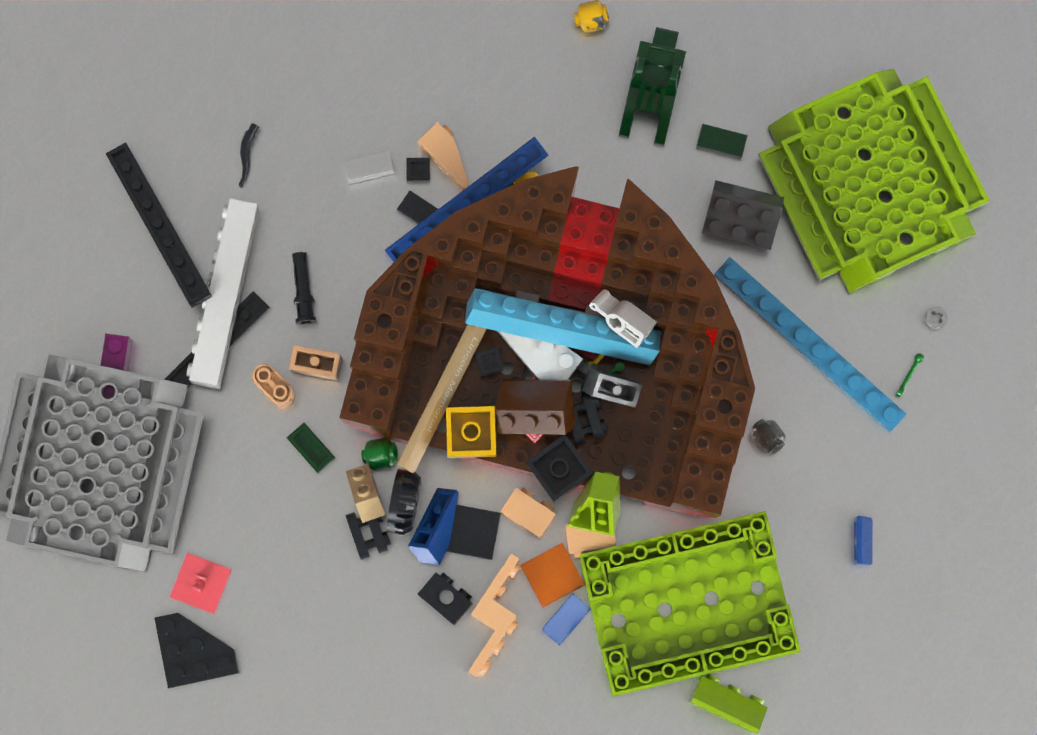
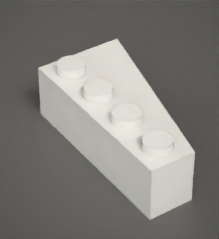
[498,331,583,380]

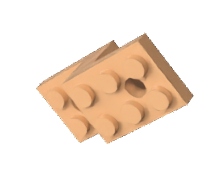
[468,554,521,677]

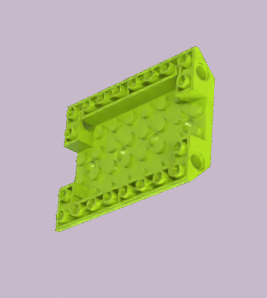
[579,511,801,697]

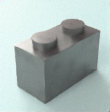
[582,368,642,408]

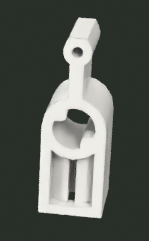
[589,289,657,348]

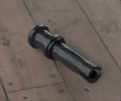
[292,252,317,325]

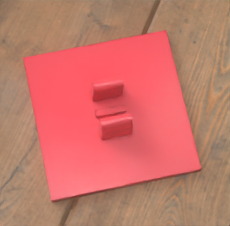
[170,553,232,614]

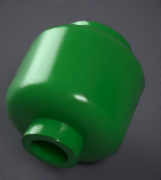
[361,437,398,470]

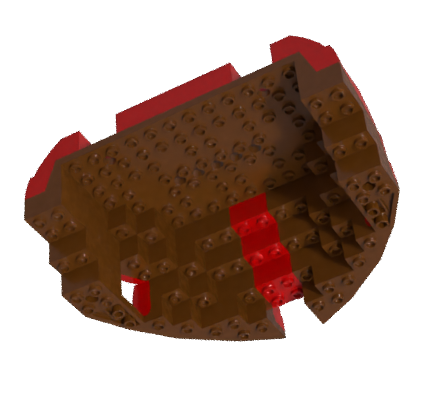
[339,166,755,518]

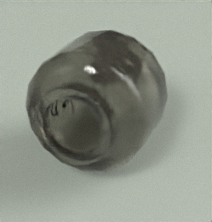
[750,419,786,455]

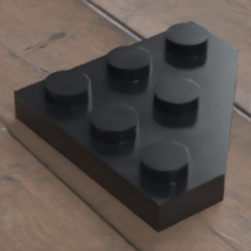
[154,613,240,689]

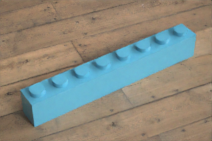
[465,288,661,365]

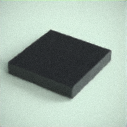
[446,505,501,560]

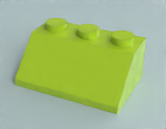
[688,674,768,734]

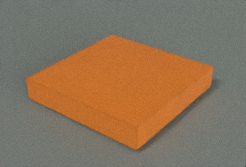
[520,543,585,607]

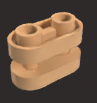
[252,364,295,408]

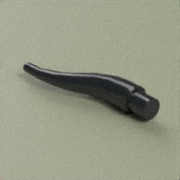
[239,123,260,187]

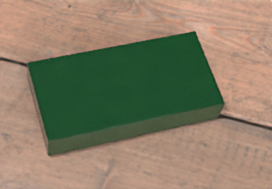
[696,124,748,159]
[286,423,335,473]

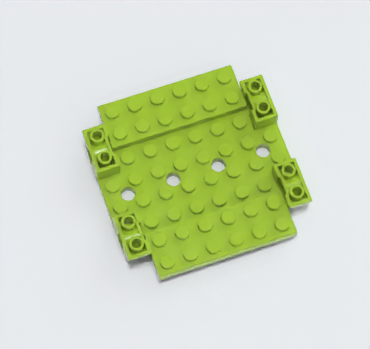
[758,69,990,294]

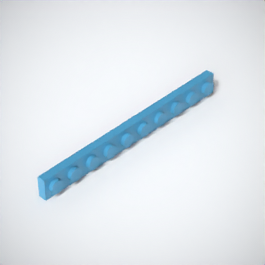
[714,257,906,432]

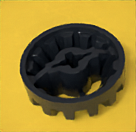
[387,468,421,535]

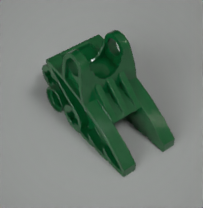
[619,27,686,147]

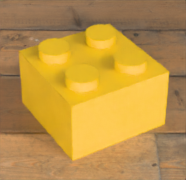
[446,406,496,458]

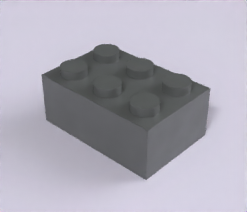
[702,180,784,250]

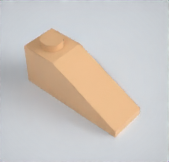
[417,122,469,190]

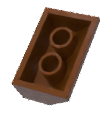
[495,380,575,435]

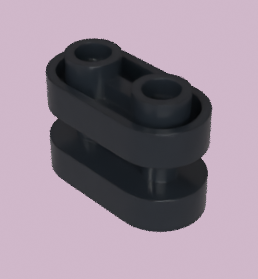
[572,393,608,446]
[345,512,391,560]

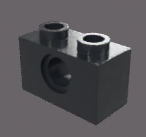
[418,572,473,626]

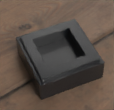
[406,157,430,182]
[475,347,504,377]

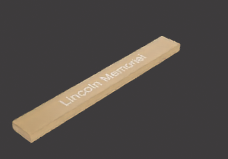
[397,324,486,474]

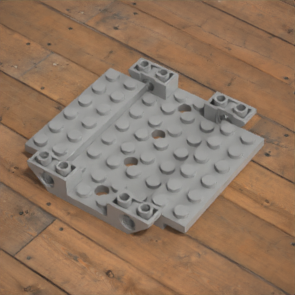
[0,355,204,571]

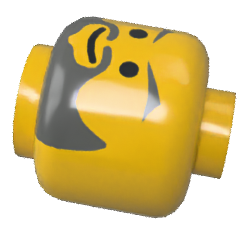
[574,0,609,33]

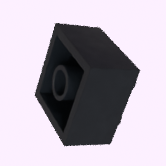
[525,435,593,504]

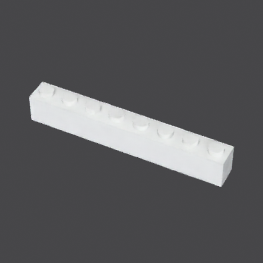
[187,199,260,390]

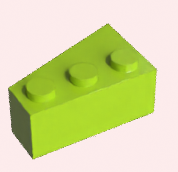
[567,472,621,536]

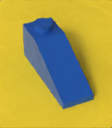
[408,488,458,565]

